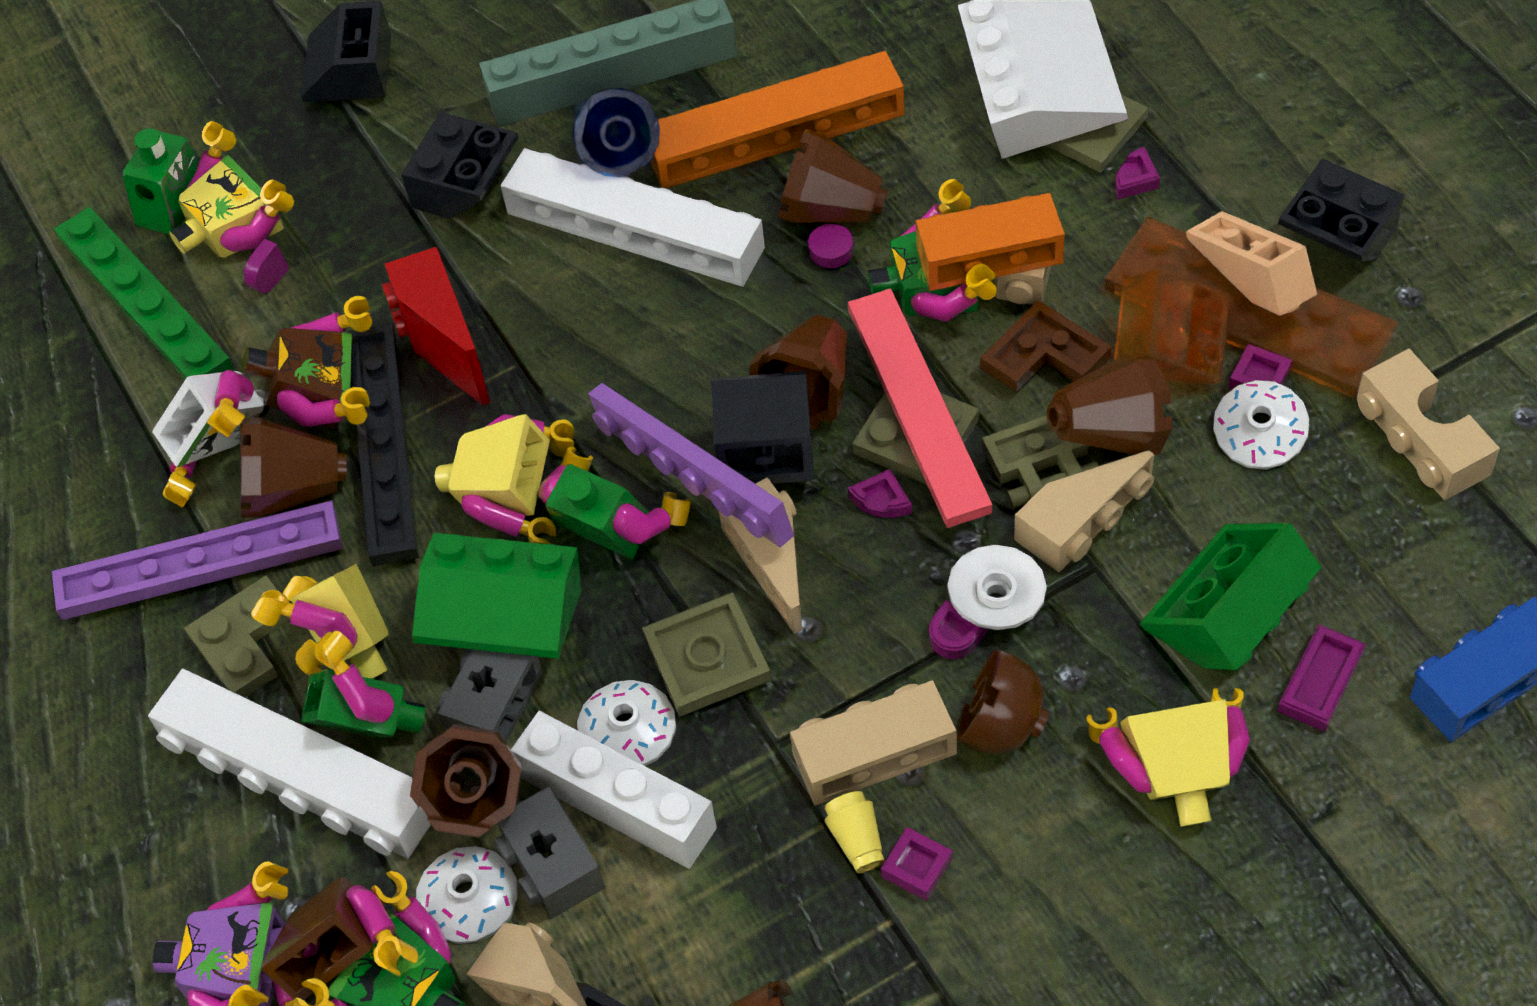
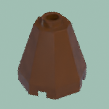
[777,129,888,223]
[749,315,847,430]
[1047,356,1172,455]
[240,418,347,517]
[410,724,522,837]

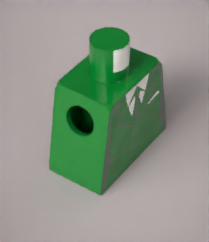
[122,128,201,235]

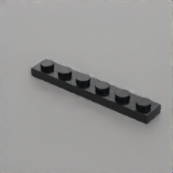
[348,323,419,566]

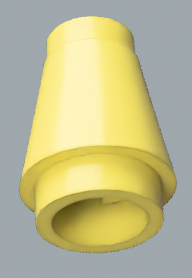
[824,791,885,873]

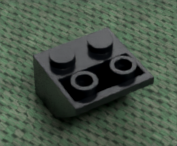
[301,1,391,102]
[401,112,518,219]
[1278,159,1405,262]
[711,371,814,484]

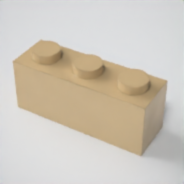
[790,680,957,806]

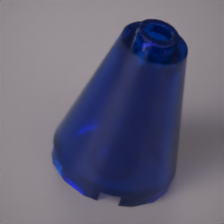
[572,88,660,177]

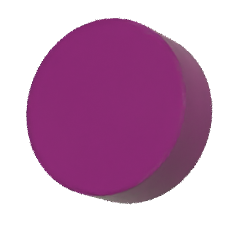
[808,224,853,268]

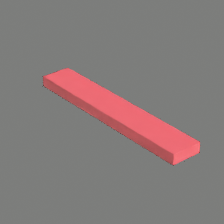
[848,288,992,528]

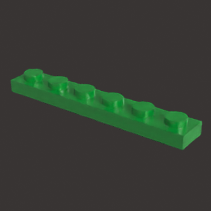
[53,206,234,380]

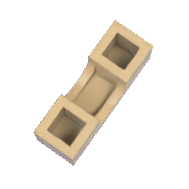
[1356,348,1500,501]

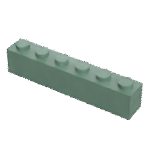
[479,0,738,127]

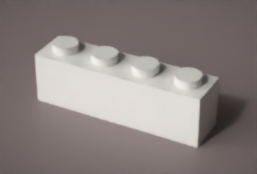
[511,711,717,869]

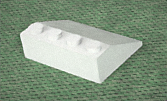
[958,0,1128,159]

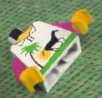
[152,370,270,507]

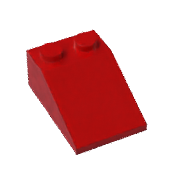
[382,247,491,405]

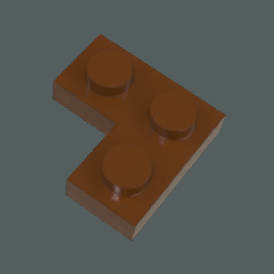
[980,300,1112,392]

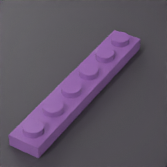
[588,383,795,547]
[52,501,343,620]

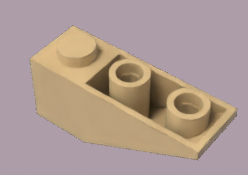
[1014,450,1154,573]

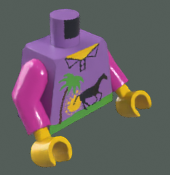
[152,861,288,1006]

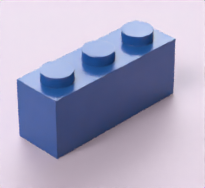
[1410,596,1537,743]

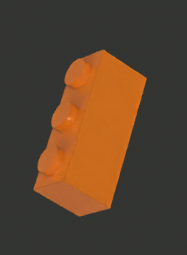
[916,193,1065,291]

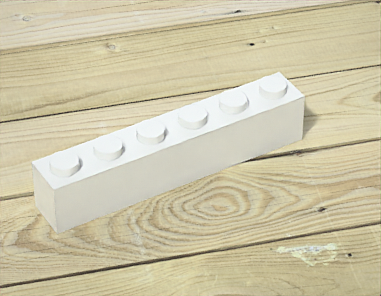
[501,148,765,287]
[148,668,431,859]

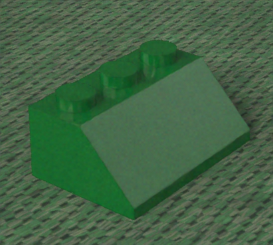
[1140,523,1322,671]
[412,533,581,659]

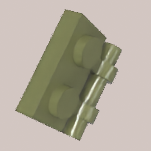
[982,415,1099,509]

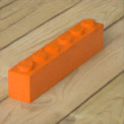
[642,51,905,189]

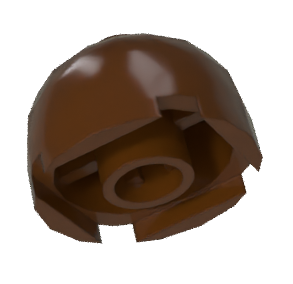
[956,650,1049,754]

